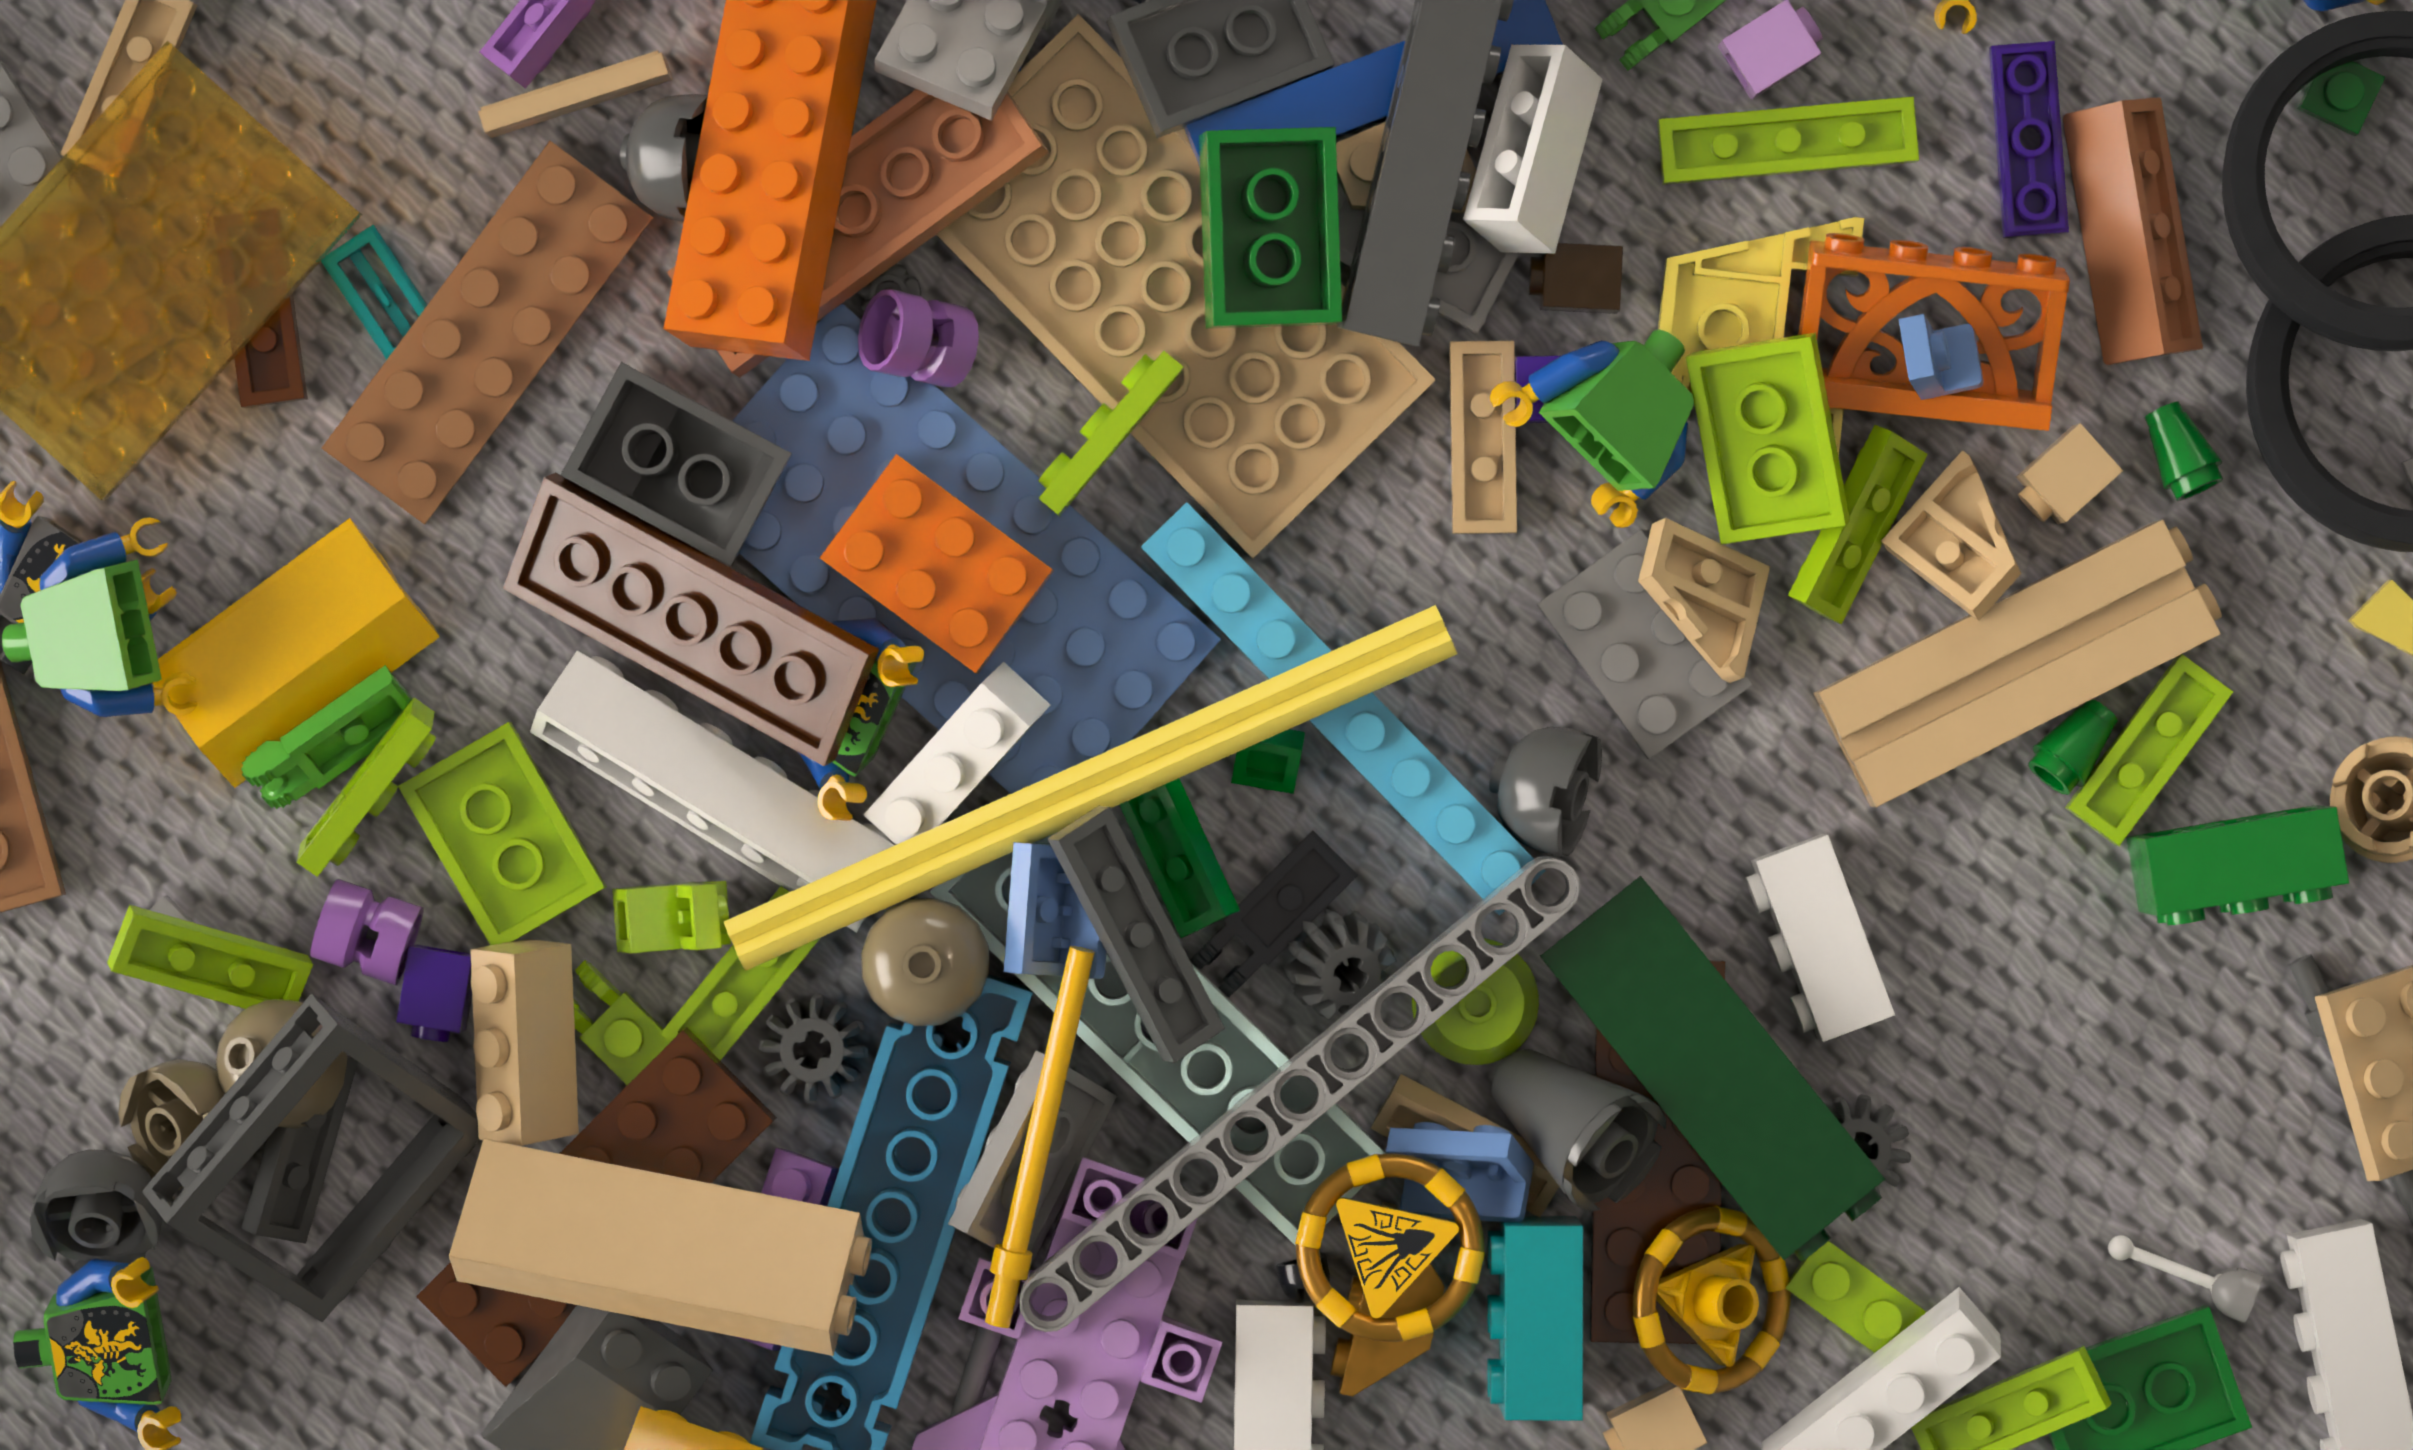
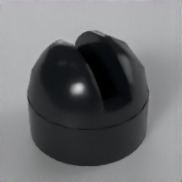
[1276,1255,1330,1303]

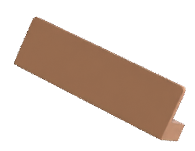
[2063,97,2203,365]

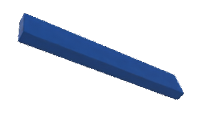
[1184,0,1563,167]

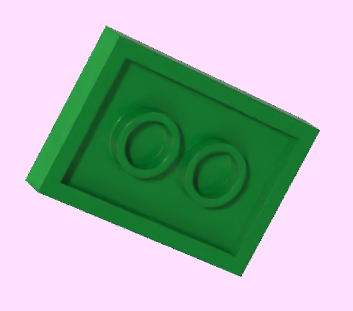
[2026,1305,2252,1450]

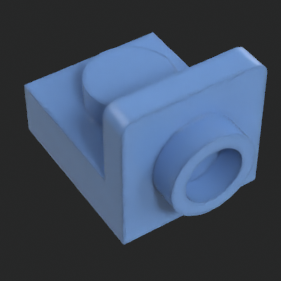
[1898,314,1984,400]

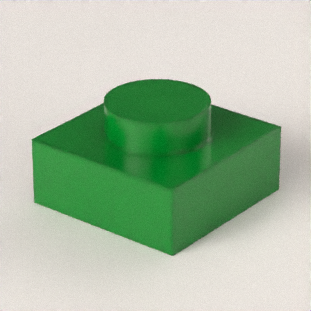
[2297,61,2386,136]
[1231,729,1305,794]

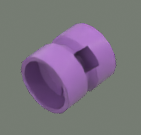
[858,289,979,387]
[310,879,424,985]

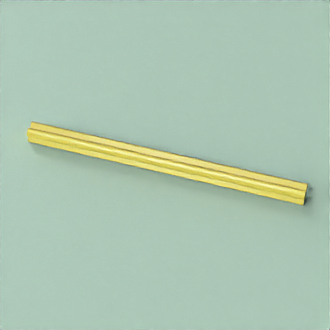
[724,605,1457,971]

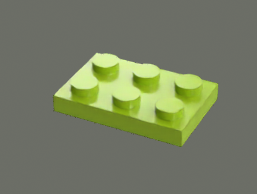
[1686,333,1850,545]
[398,722,607,945]

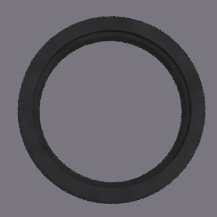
[2222,11,2413,351]
[2246,214,2413,552]

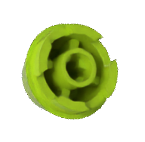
[1412,938,1539,1065]

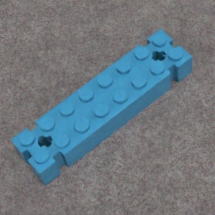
[750,974,1034,1450]

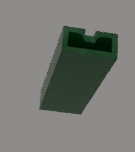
[1540,876,1885,1262]

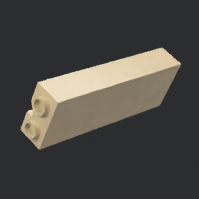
[1813,520,2222,807]
[449,1139,872,1356]

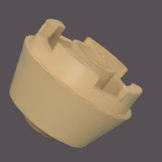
[2330,736,2413,863]

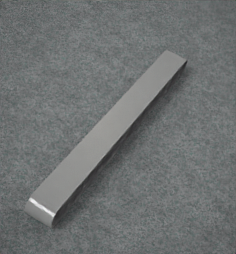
[1019,856,1580,1332]

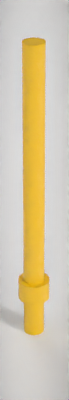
[985,946,1095,1328]

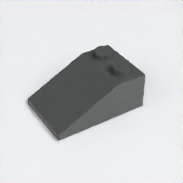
[561,362,792,567]
[481,1305,713,1450]

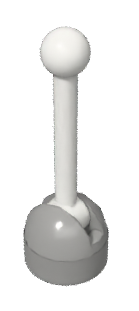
[2108,1235,2263,1323]

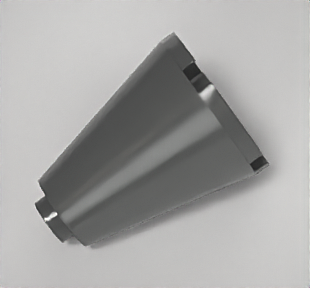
[1491,1049,1666,1212]

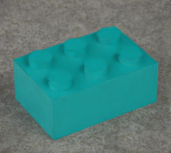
[1487,1216,1583,1421]

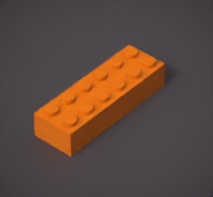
[663,0,877,361]

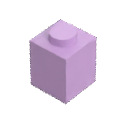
[1717,0,1823,100]

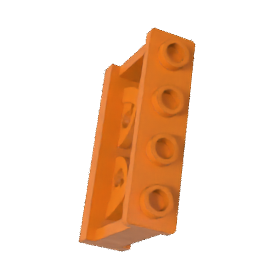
[1798,233,2070,431]

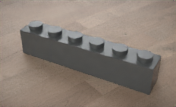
[1337,0,1514,347]

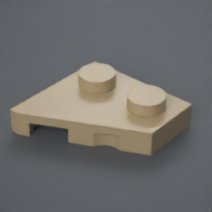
[1881,450,2021,621]
[1638,518,1770,683]

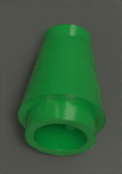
[2144,401,2223,501]
[2028,699,2118,795]

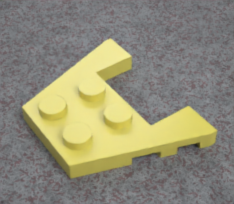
[1658,217,1864,457]

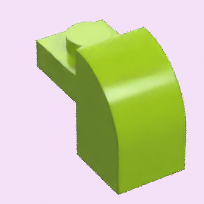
[612,881,731,953]

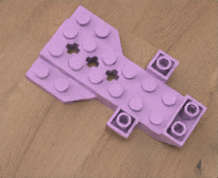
[911,1157,1223,1450]

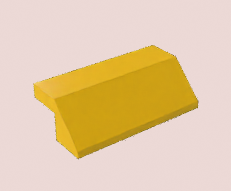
[152,518,440,788]

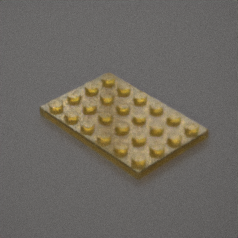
[0,41,363,501]

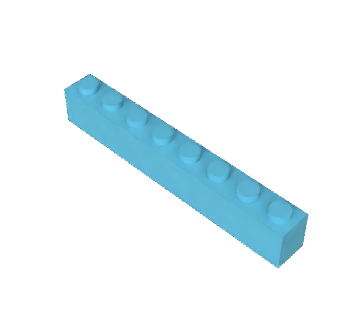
[1141,502,1546,916]

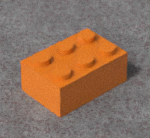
[820,454,1054,674]

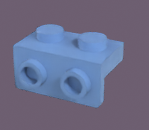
[1004,842,1106,979]
[1386,1122,1534,1222]

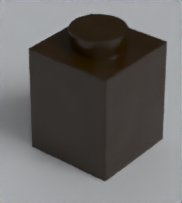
[1529,243,1623,314]

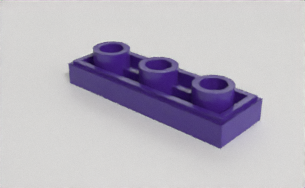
[1989,41,2069,238]

